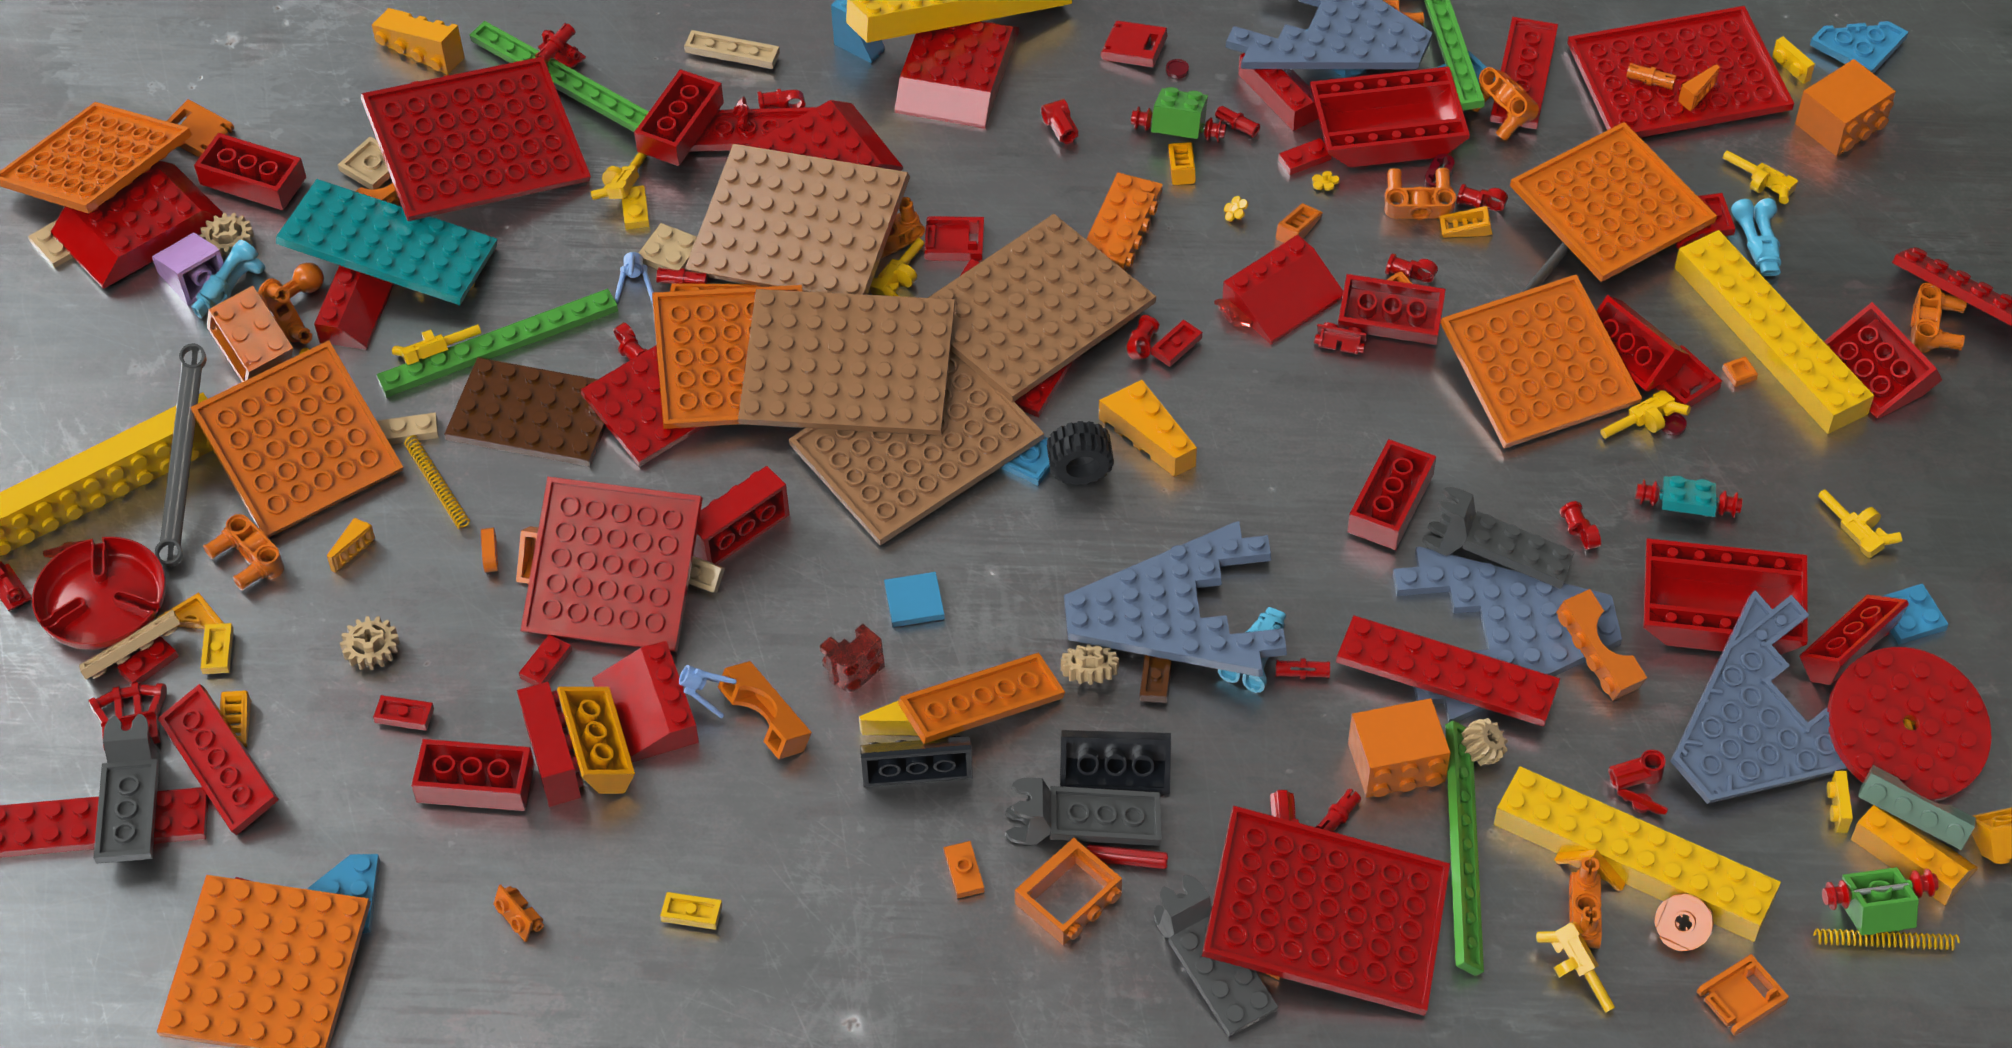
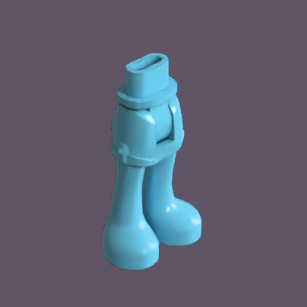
[1731,198,1781,276]
[191,240,266,319]
[1218,607,1286,693]

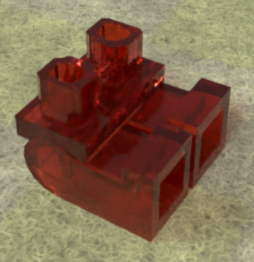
[819,624,885,692]

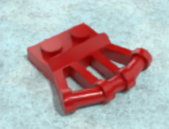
[1676,193,1736,250]
[88,682,167,751]

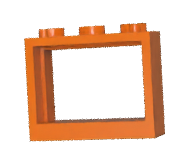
[1015,838,1122,945]

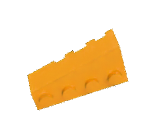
[372,8,465,75]
[1099,380,1197,477]

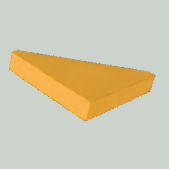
[157,592,223,629]
[1554,849,1626,891]

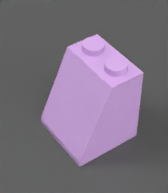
[152,233,224,306]

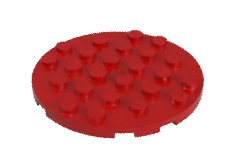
[1827,647,1992,802]

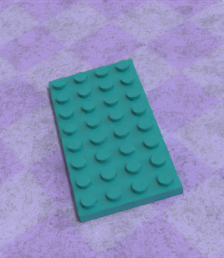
[276,179,498,305]

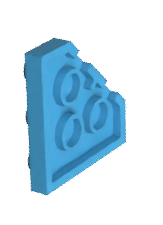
[1810,21,1908,74]
[307,854,380,933]

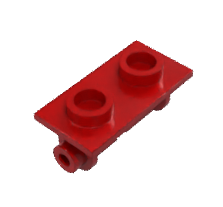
[538,30,586,69]
[1314,322,1367,355]
[0,561,32,611]

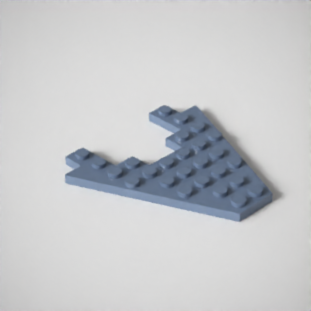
[1225,0,1432,69]
[1064,521,1287,677]
[1393,547,1622,723]
[1670,590,1848,804]

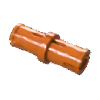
[1626,63,1676,90]

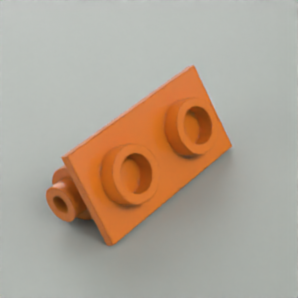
[493,884,544,942]

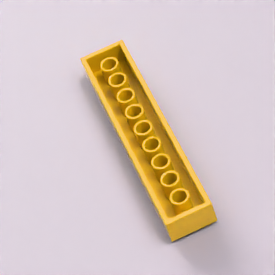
[846,0,1072,43]
[1675,230,1874,434]
[0,392,213,557]
[1493,766,1781,942]

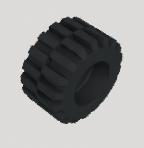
[1047,421,1114,485]

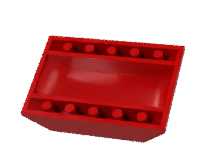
[895,21,1019,129]
[1310,67,1470,167]
[748,100,903,171]
[51,161,223,289]
[1643,538,1808,655]

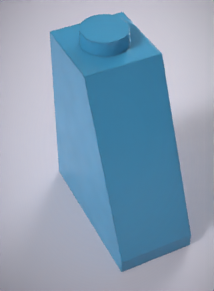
[831,0,885,63]

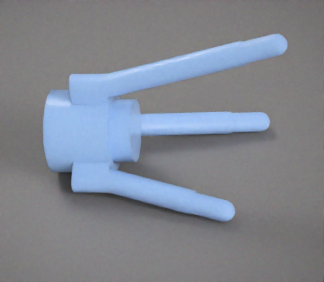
[614,252,654,304]
[679,665,737,718]

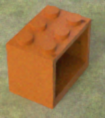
[1795,59,1896,156]
[207,286,293,382]
[1348,698,1451,798]

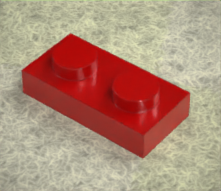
[1278,138,1332,175]
[1151,319,1203,367]
[519,635,572,685]
[117,636,178,684]
[373,695,434,731]

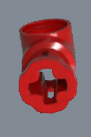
[757,89,806,109]
[1456,184,1508,211]
[1385,254,1438,283]
[1127,315,1160,360]
[613,322,648,360]
[1559,501,1601,550]

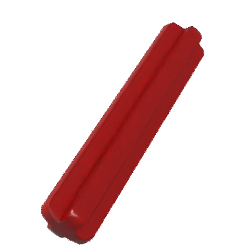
[1086,845,1168,869]

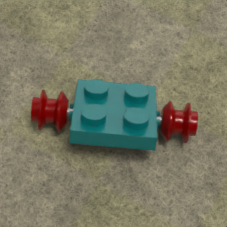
[1635,476,1742,518]

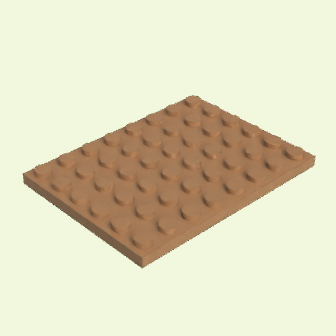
[685,144,910,295]
[928,214,1156,402]
[738,289,955,435]
[789,351,1044,546]

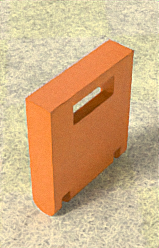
[167,99,234,158]
[1697,954,1789,1036]

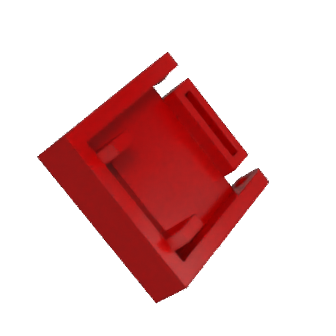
[1100,21,1168,68]
[924,216,984,261]
[1656,345,1722,407]

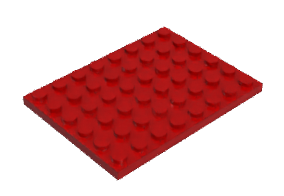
[1567,6,1794,137]
[361,56,591,221]
[1202,805,1450,1016]

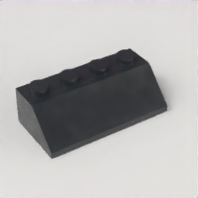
[1060,730,1171,794]
[860,736,973,787]

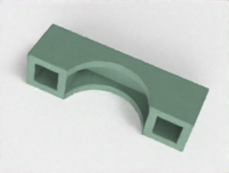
[1858,765,1976,850]

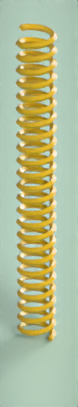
[404,435,470,529]
[1813,928,1960,951]

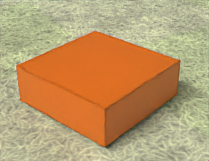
[1722,356,1758,387]

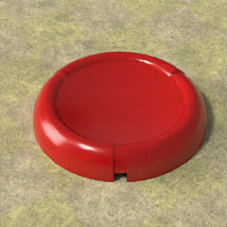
[32,537,166,650]

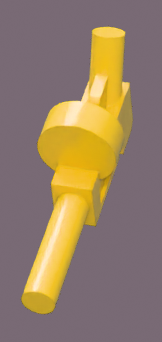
[1723,150,1798,204]
[591,152,648,200]
[870,238,925,296]
[392,324,482,365]
[1600,390,1691,439]
[1818,489,1902,558]
[1536,922,1615,1013]

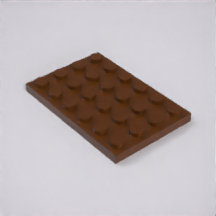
[444,357,606,467]

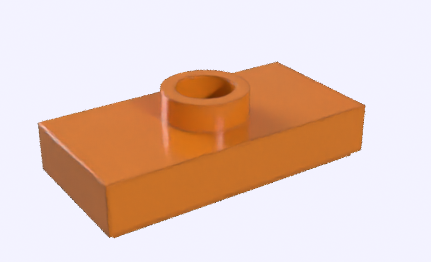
[943,841,985,899]

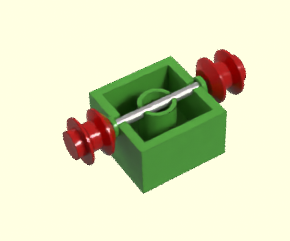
[1131,87,1226,143]
[1822,867,1939,935]

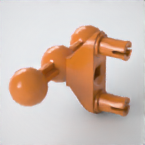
[212,263,324,344]

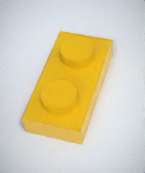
[1772,37,1815,84]
[622,185,649,230]
[200,623,234,674]
[1827,771,1853,833]
[660,892,723,930]

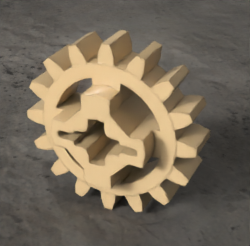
[199,213,254,257]
[340,616,400,670]
[1061,644,1119,685]

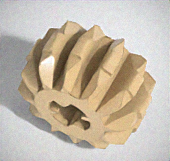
[1461,718,1508,766]

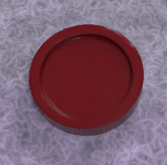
[1166,59,1189,79]
[1662,413,1687,436]

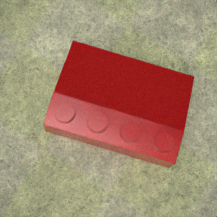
[1222,235,1343,344]
[1824,302,1942,420]
[592,640,699,763]

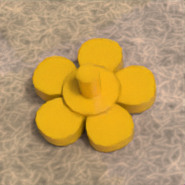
[1312,171,1339,191]
[1224,196,1248,222]

